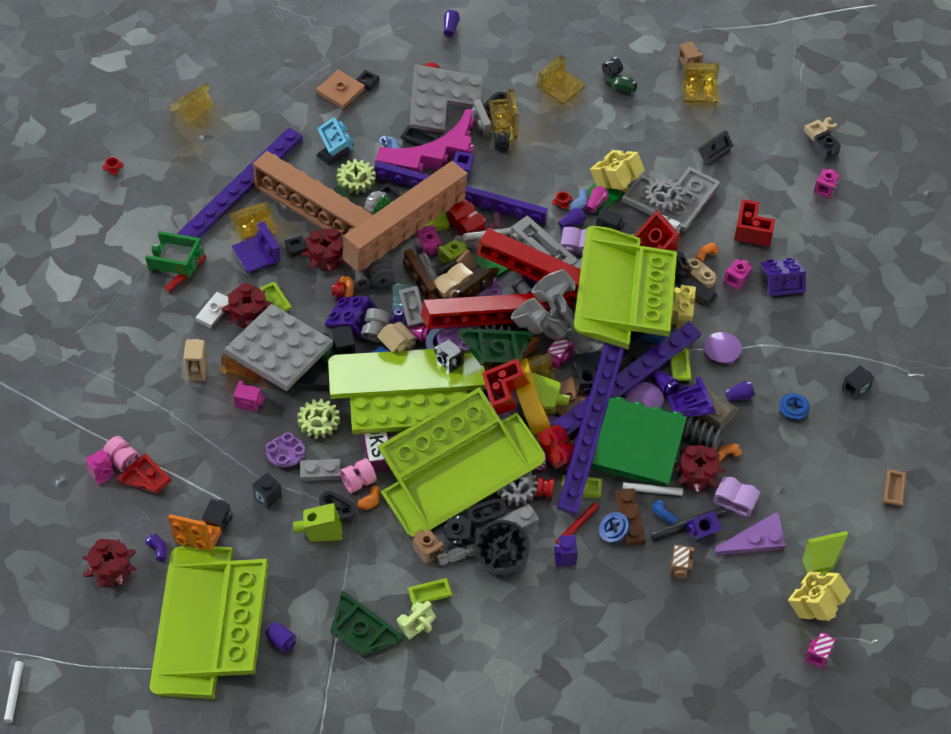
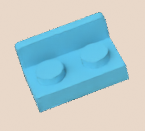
[317,117,354,156]

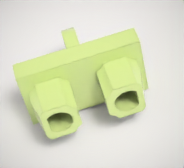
[397,601,436,640]

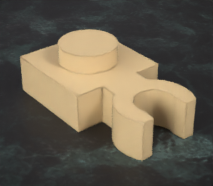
[804,117,837,141]

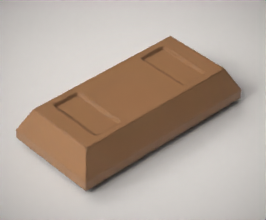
[883,469,907,507]

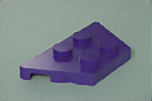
[667,377,716,417]

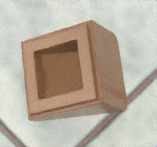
[456,249,477,272]

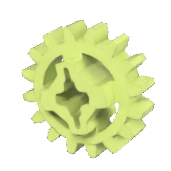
[337,159,376,194]
[298,399,340,439]

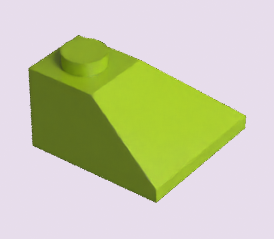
[802,531,848,576]

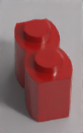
[446,199,486,236]
[538,424,574,469]

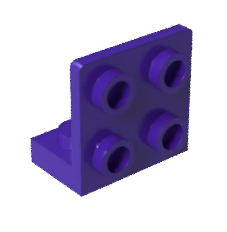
[232,221,281,273]
[760,258,806,296]
[324,296,378,339]

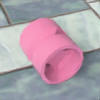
[103,436,140,472]
[340,458,377,493]

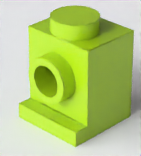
[438,239,468,265]

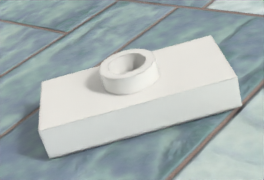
[196,292,228,329]

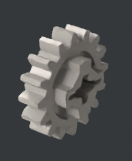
[643,177,684,213]
[496,470,538,506]

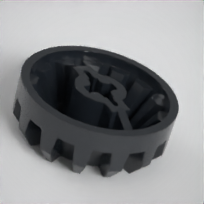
[474,520,530,577]

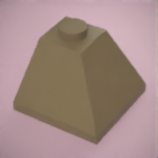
[688,389,739,432]

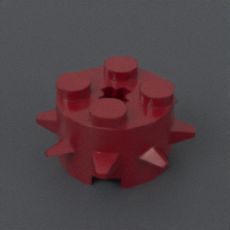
[301,228,346,271]
[221,283,274,328]
[674,445,726,492]
[82,538,137,588]

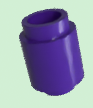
[265,622,296,652]

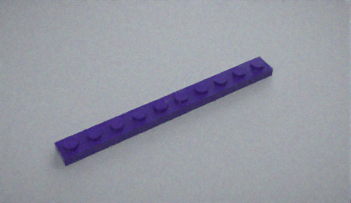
[177,127,303,238]
[374,161,548,225]
[551,321,702,437]
[556,342,624,516]

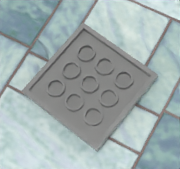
[224,304,333,391]

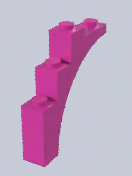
[375,109,475,173]

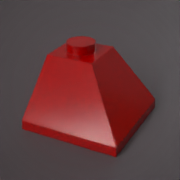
[634,210,680,251]

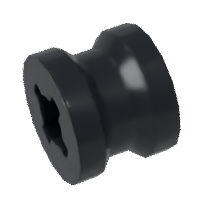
[602,57,623,78]
[495,131,509,149]

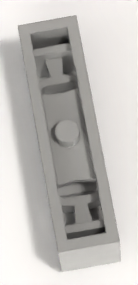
[510,216,578,265]

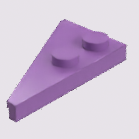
[714,513,786,556]

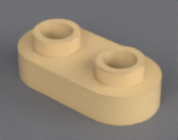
[687,258,716,288]

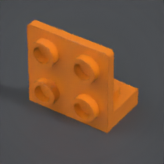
[168,514,222,551]

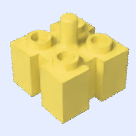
[590,150,645,193]
[671,285,696,328]
[788,572,851,621]

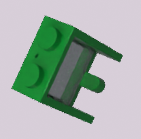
[145,231,204,278]

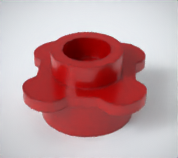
[102,157,124,175]
[552,191,573,210]
[331,279,344,301]

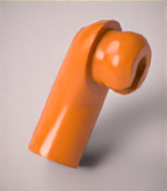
[695,243,719,262]
[340,276,355,297]
[717,443,742,462]
[357,486,381,510]

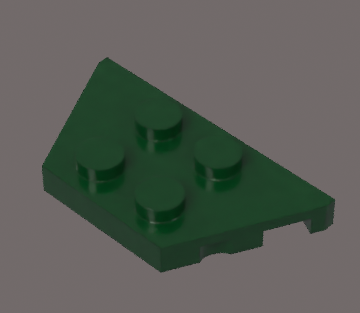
[459,328,532,366]
[330,591,404,658]

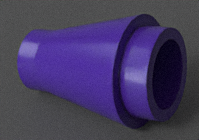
[443,10,460,36]
[558,207,586,230]
[652,370,680,395]
[725,381,755,401]

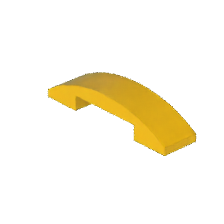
[516,358,551,436]

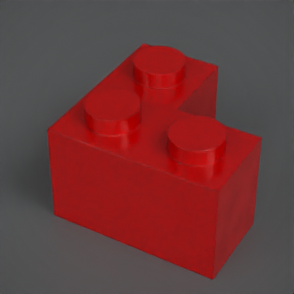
[734,199,775,247]
[482,358,530,415]

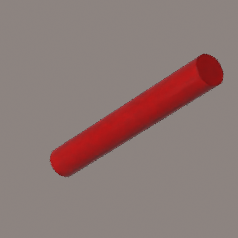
[164,253,207,293]
[555,502,600,544]

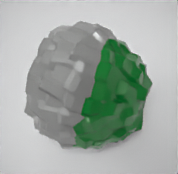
[364,191,392,215]

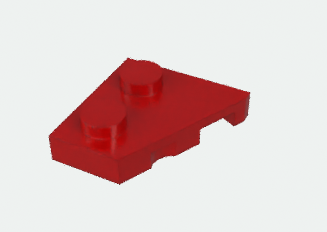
[116,453,172,494]

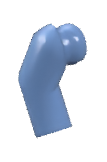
[379,136,400,148]
[570,189,588,210]

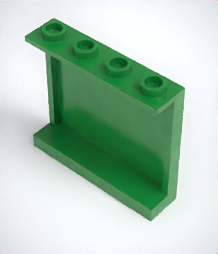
[592,397,687,487]

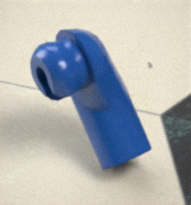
[652,500,678,525]

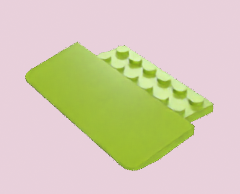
[574,226,677,349]
[328,349,487,434]
[378,387,545,537]
[150,546,269,699]

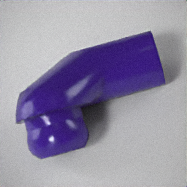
[389,309,403,324]
[145,534,166,562]

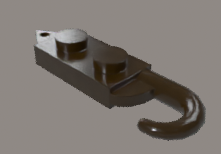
[443,267,500,299]

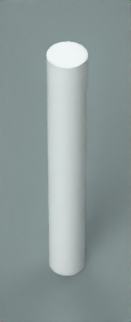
[463,228,511,241]
[623,482,683,496]
[4,661,24,723]

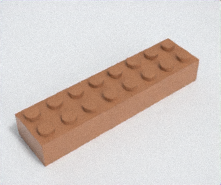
[253,151,373,237]
[343,161,468,272]

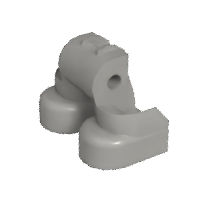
[511,269,575,340]

